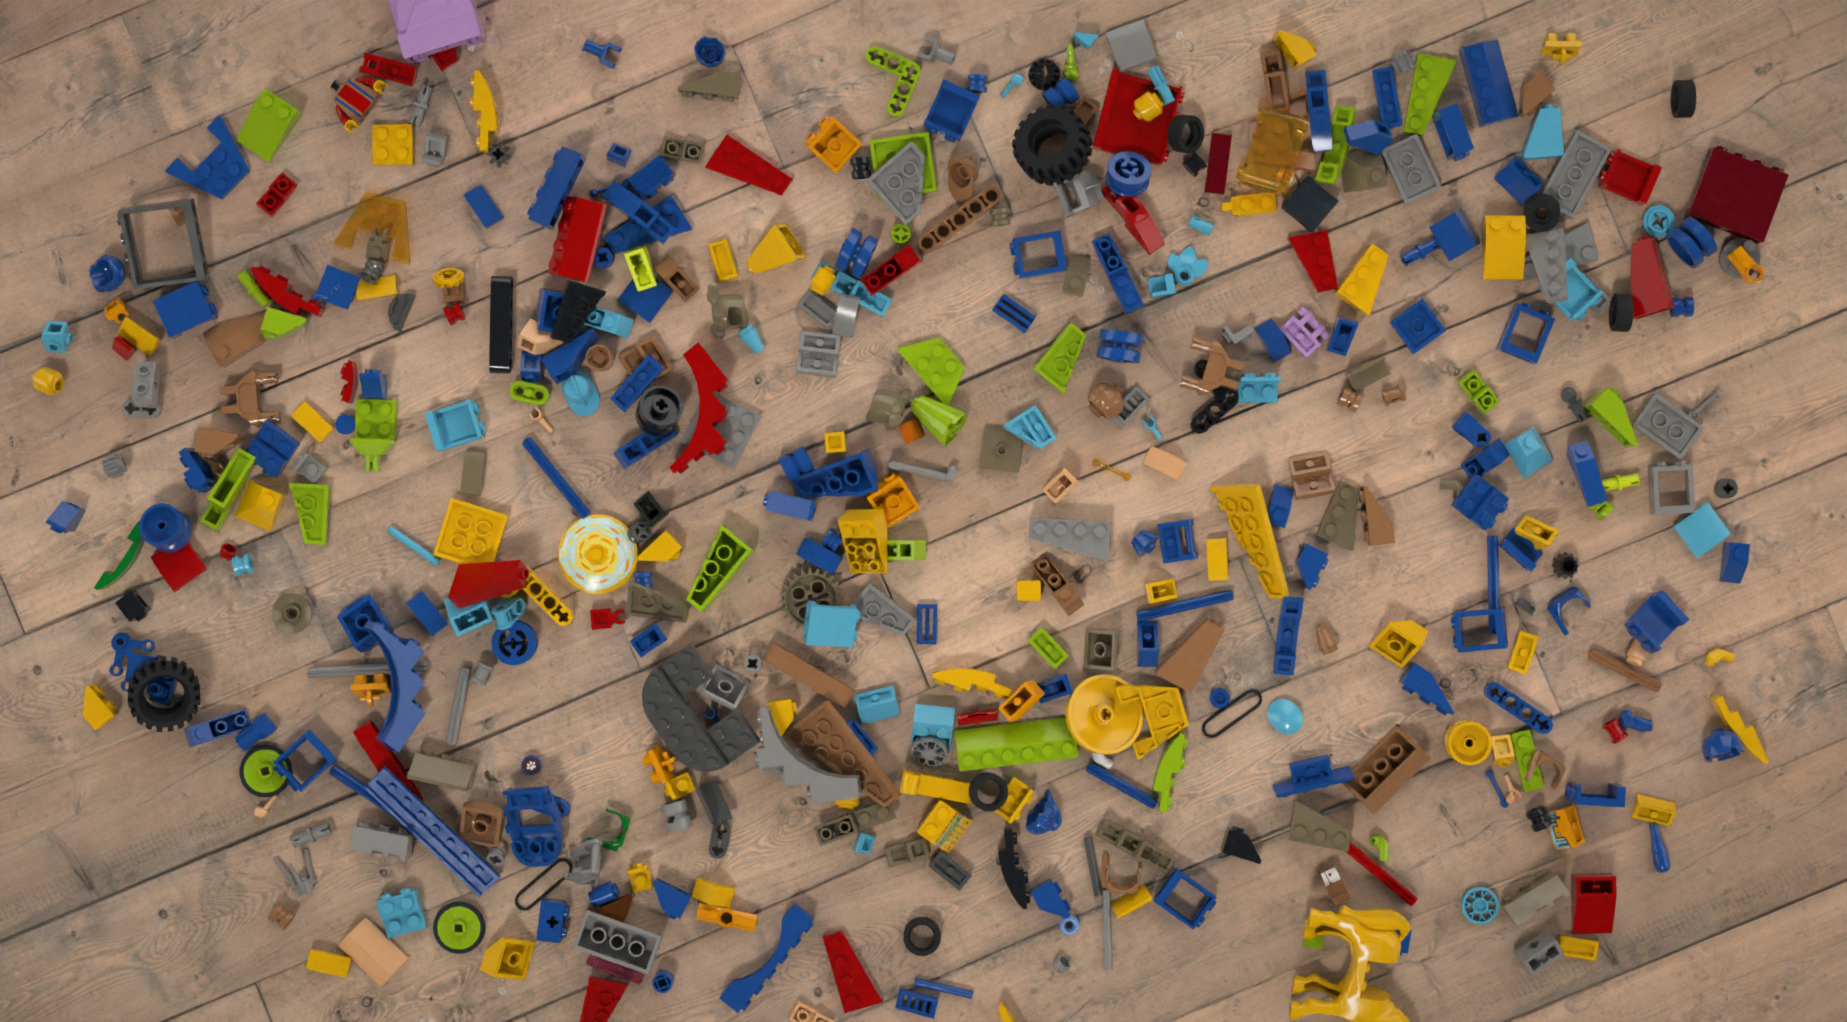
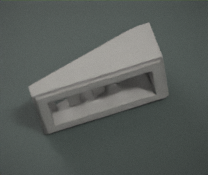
[1109,386,1150,429]

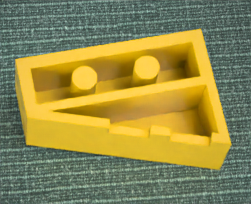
[1334,244,1389,317]

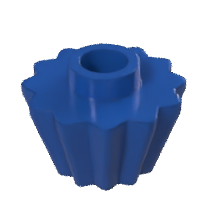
[1131,530,1158,557]

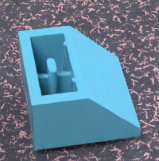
[444,598,496,637]
[910,704,955,752]

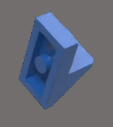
[1327,316,1359,356]
[630,623,667,657]
[1037,674,1073,704]

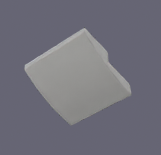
[1105,19,1157,73]
[796,331,841,378]

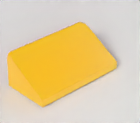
[356,275,399,301]
[117,317,162,356]
[1631,794,1677,827]
[1110,885,1153,919]

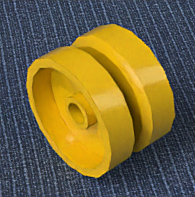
[1443,719,1492,766]

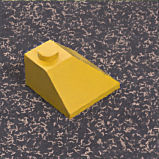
[1272,30,1317,71]
[234,480,287,532]
[1369,620,1428,668]
[480,937,535,980]

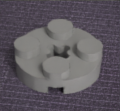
[1719,238,1760,278]

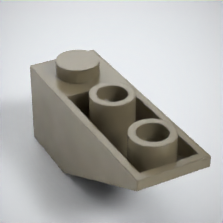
[678,71,741,102]

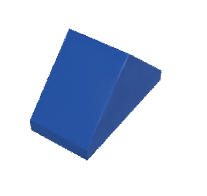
[1254,319,1291,363]

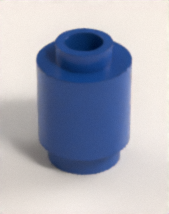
[588,881,620,907]

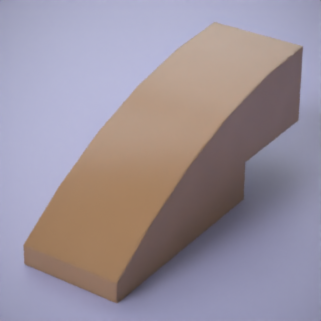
[1259,48,1290,114]

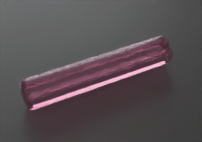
[586,955,644,985]

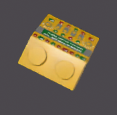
[917,798,972,853]

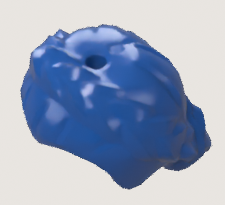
[89,254,125,292]

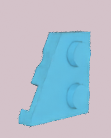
[1003,405,1057,450]

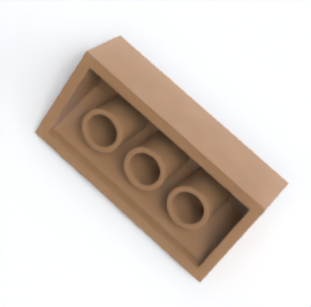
[1342,726,1430,815]

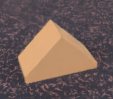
[1143,446,1187,481]
[1042,468,1079,504]

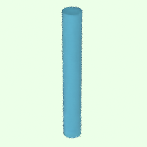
[387,526,440,566]

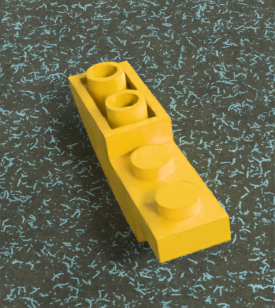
[470,70,499,153]
[932,668,1012,699]

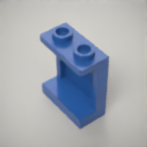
[924,79,980,143]
[153,281,218,339]
[1565,781,1626,808]

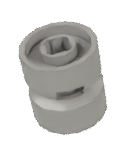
[661,798,693,833]

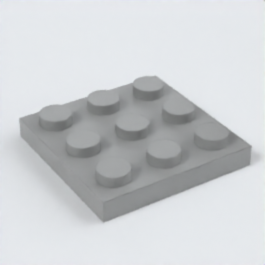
[680,392,761,469]

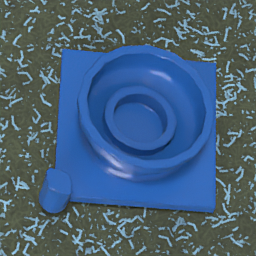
[311,265,360,310]

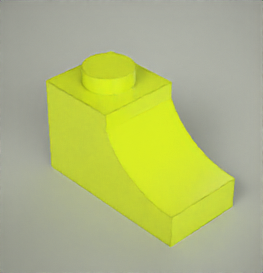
[624,244,657,292]

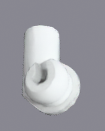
[1091,752,1114,769]

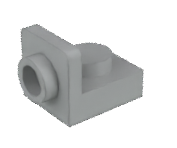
[293,453,328,484]

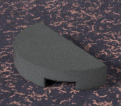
[388,293,416,332]

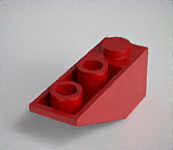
[860,245,921,296]

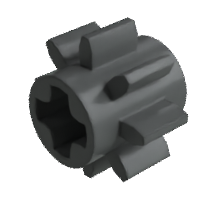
[486,142,513,168]

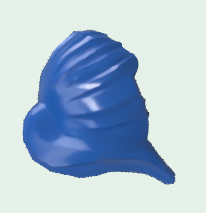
[1026,789,1062,835]

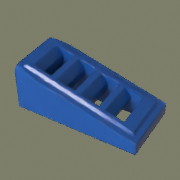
[895,988,938,1019]

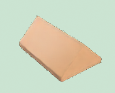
[338,917,409,987]

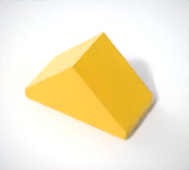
[1144,578,1178,604]
[692,877,735,908]

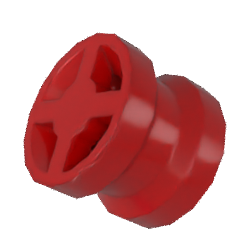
[443,301,466,326]

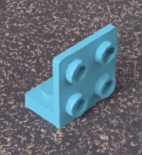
[1237,373,1281,403]

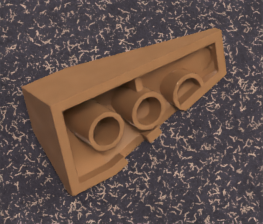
[203,308,284,368]

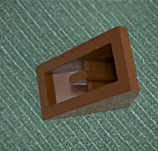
[595,892,635,923]

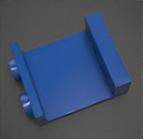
[1623,590,1689,654]

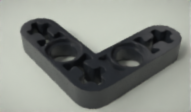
[1190,360,1239,434]

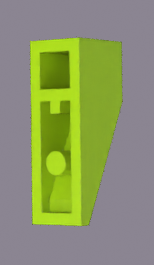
[887,540,926,560]

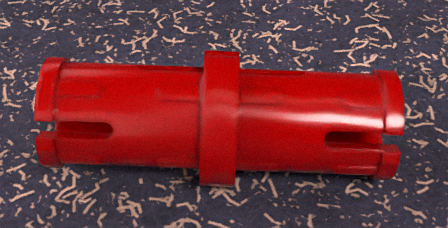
[957,708,998,727]

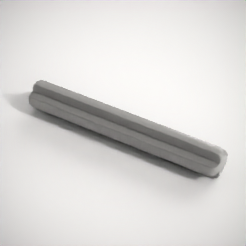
[445,667,471,746]

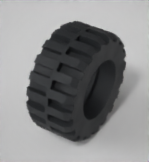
[1012,105,1093,186]

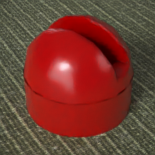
[220,543,237,561]

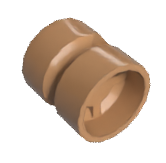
[586,345,614,372]

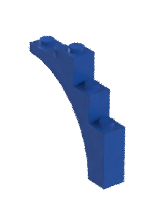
[363,621,426,752]

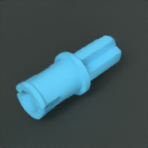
[1148,66,1175,106]

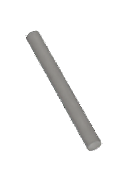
[1102,889,1112,970]

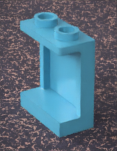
[1538,258,1603,321]
[424,399,486,452]
[802,601,860,648]

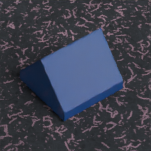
[606,143,632,167]

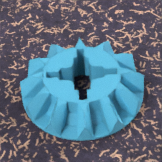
[1642,205,1675,237]

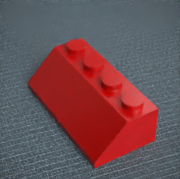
[548,196,607,282]

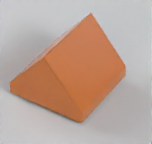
[898,419,924,444]

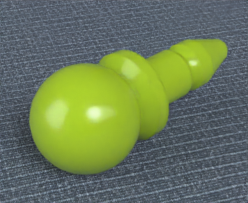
[1063,43,1079,82]

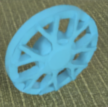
[1461,887,1499,925]

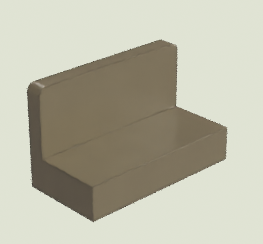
[1345,355,1391,392]

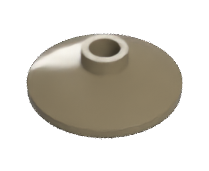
[272,593,312,633]

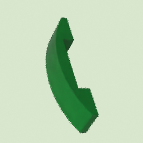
[94,521,144,590]

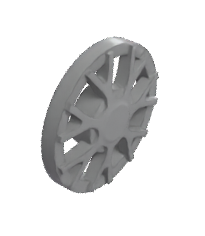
[910,737,948,768]

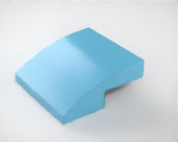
[1673,501,1731,558]

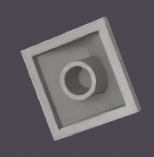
[699,664,751,711]

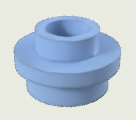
[1059,915,1079,935]

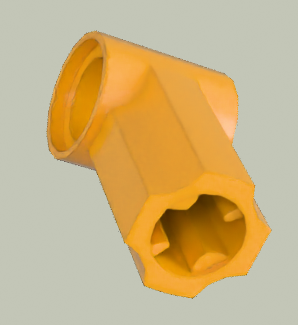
[1726,246,1764,285]

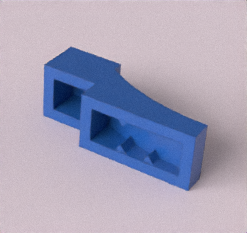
[613,429,678,470]

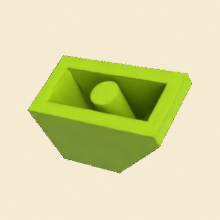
[260,307,307,340]

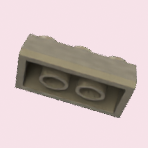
[407,749,477,791]

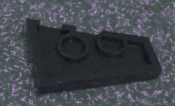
[550,280,606,344]

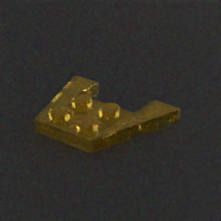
[333,191,410,265]

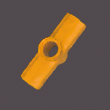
[696,902,758,932]

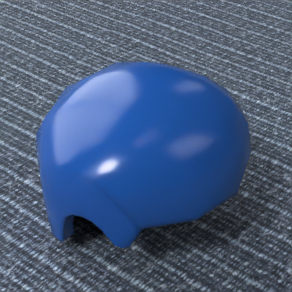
[694,36,726,67]

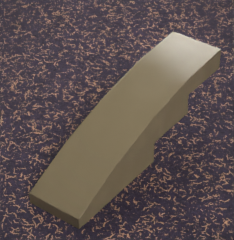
[1095,817,1176,875]

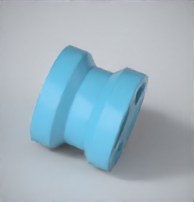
[232,554,254,576]

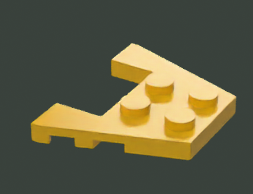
[1115,685,1189,760]

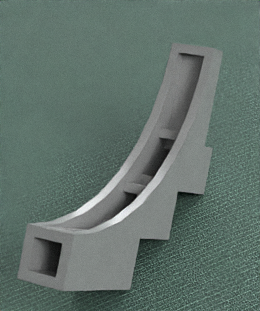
[754,705,862,803]

